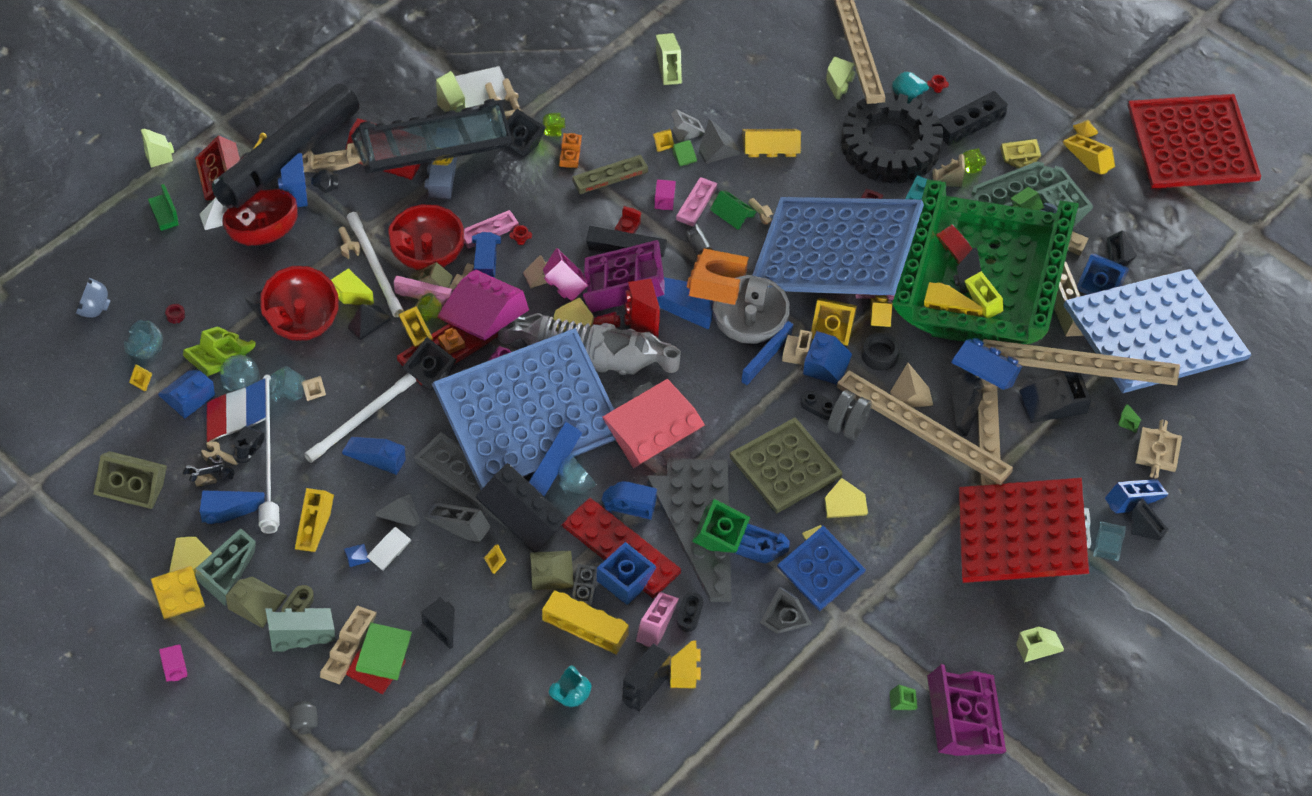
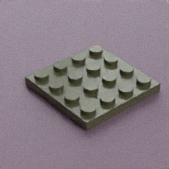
[730,417,842,514]

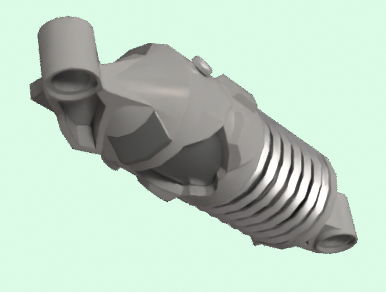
[498,313,681,375]

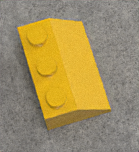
[742,129,801,157]

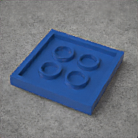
[777,526,866,612]

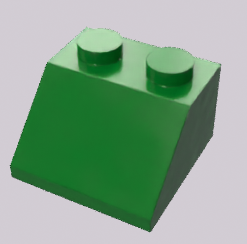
[692,499,750,553]

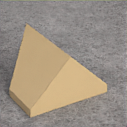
[932,154,965,187]
[890,363,933,408]

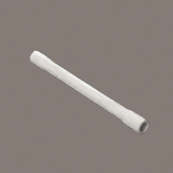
[347,212,404,317]
[304,373,416,463]

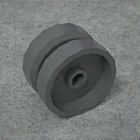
[828,390,872,441]

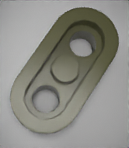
[281,585,314,612]

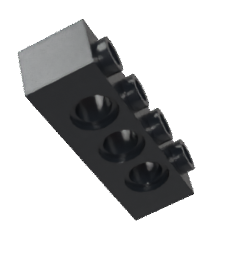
[939,90,1008,146]

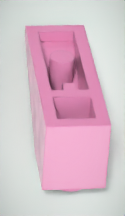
[636,592,679,647]

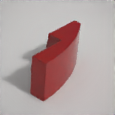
[936,225,973,265]

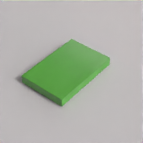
[356,622,412,680]

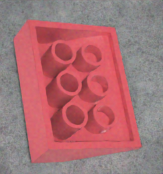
[602,379,705,469]

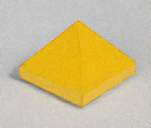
[1073,120,1098,138]
[653,129,674,152]
[129,365,152,391]
[484,544,507,574]

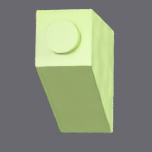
[656,33,682,85]

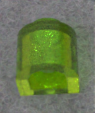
[543,113,565,136]
[963,148,986,173]
[415,293,442,321]

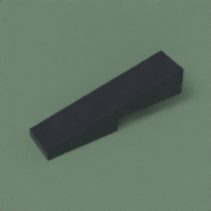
[586,226,667,257]

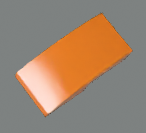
[559,133,582,168]

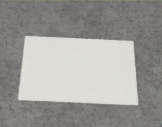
[455,66,507,108]

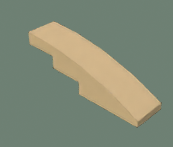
[320,606,377,684]

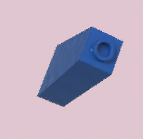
[657,277,713,329]

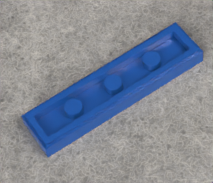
[741,321,794,385]
[529,422,583,496]

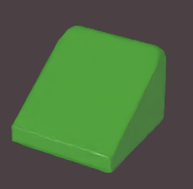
[673,140,697,166]
[1118,404,1141,433]
[890,685,918,710]

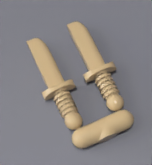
[485,78,522,121]

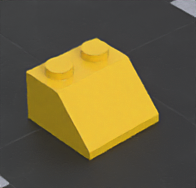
[811,298,857,346]

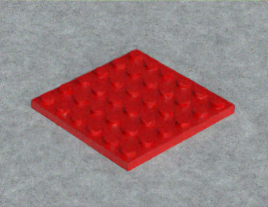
[1127,94,1261,188]
[959,478,1089,583]

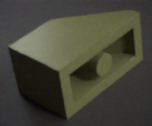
[409,262,453,288]

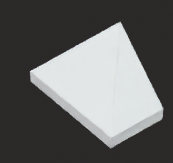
[200,198,227,230]

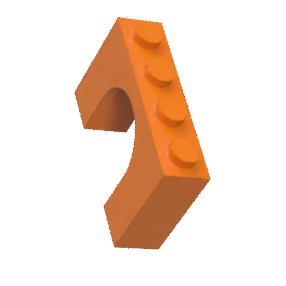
[687,249,749,305]

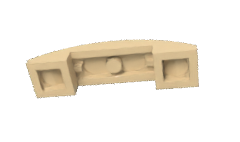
[302,142,366,173]

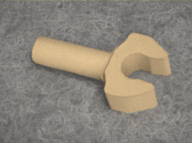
[748,198,773,225]
[338,227,360,259]
[201,442,238,465]

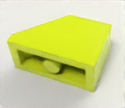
[331,268,374,305]
[965,271,1003,318]

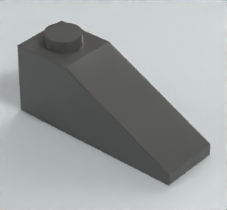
[425,503,491,542]

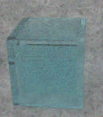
[269,366,305,402]
[1093,521,1126,561]

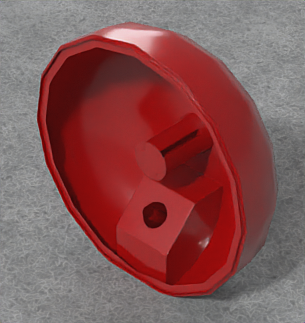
[223,189,298,246]
[388,204,465,270]
[261,266,338,341]

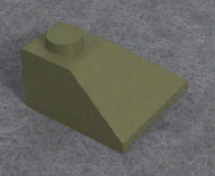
[530,551,574,590]
[226,577,287,628]

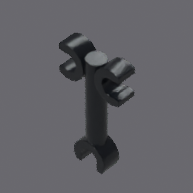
[183,455,235,482]

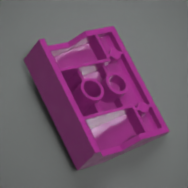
[583,240,665,313]
[927,664,1006,756]

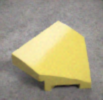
[1000,139,1041,168]
[553,298,594,332]
[824,478,868,518]
[169,537,212,574]

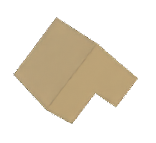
[782,330,812,365]

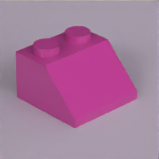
[543,248,588,301]

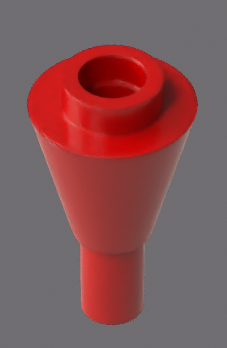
[593,312,621,329]

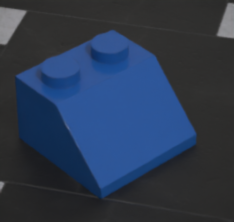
[278,153,308,207]
[1077,254,1129,295]
[803,331,852,385]
[158,370,215,419]
[597,542,656,605]

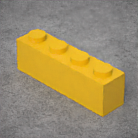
[542,590,629,655]

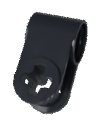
[233,426,265,463]

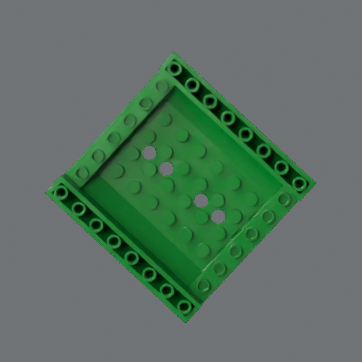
[892,179,1079,345]

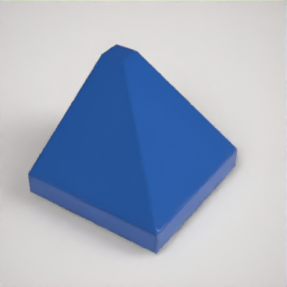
[344,544,370,567]

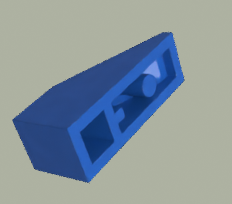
[342,437,406,475]
[1105,479,1168,513]
[200,491,266,524]

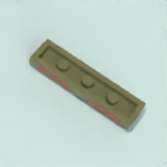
[572,155,648,194]

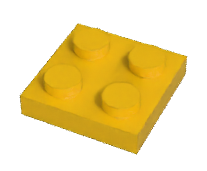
[151,566,205,619]

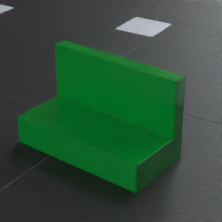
[148,184,179,231]
[709,191,757,230]

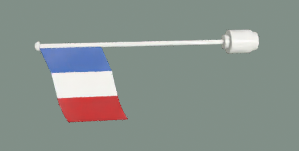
[207,375,279,533]

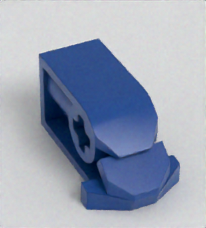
[472,232,501,278]
[602,481,657,519]
[735,524,790,563]

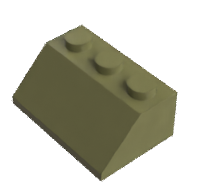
[94,451,167,509]

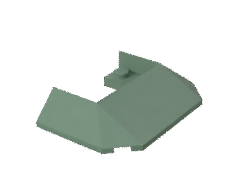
[970,161,1093,248]

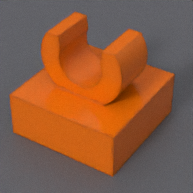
[438,328,465,354]

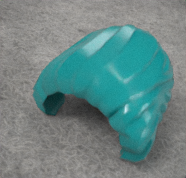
[892,72,929,104]
[548,665,592,707]

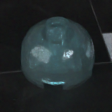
[124,320,163,360]
[220,355,260,392]
[558,454,597,495]

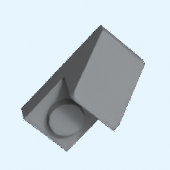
[671,109,705,141]

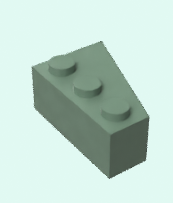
[195,529,256,606]
[265,608,336,652]

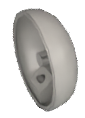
[712,275,790,344]

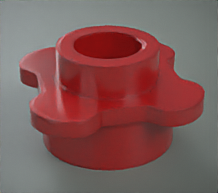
[927,75,949,93]
[509,225,532,245]

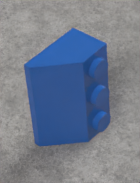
[951,338,1022,390]

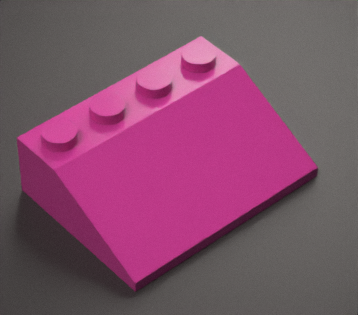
[437,270,529,340]

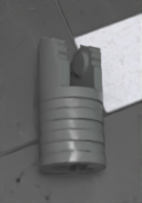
[685,224,713,257]

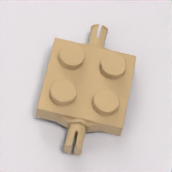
[1136,420,1182,479]

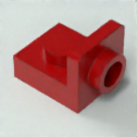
[614,206,641,234]

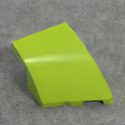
[183,327,256,377]

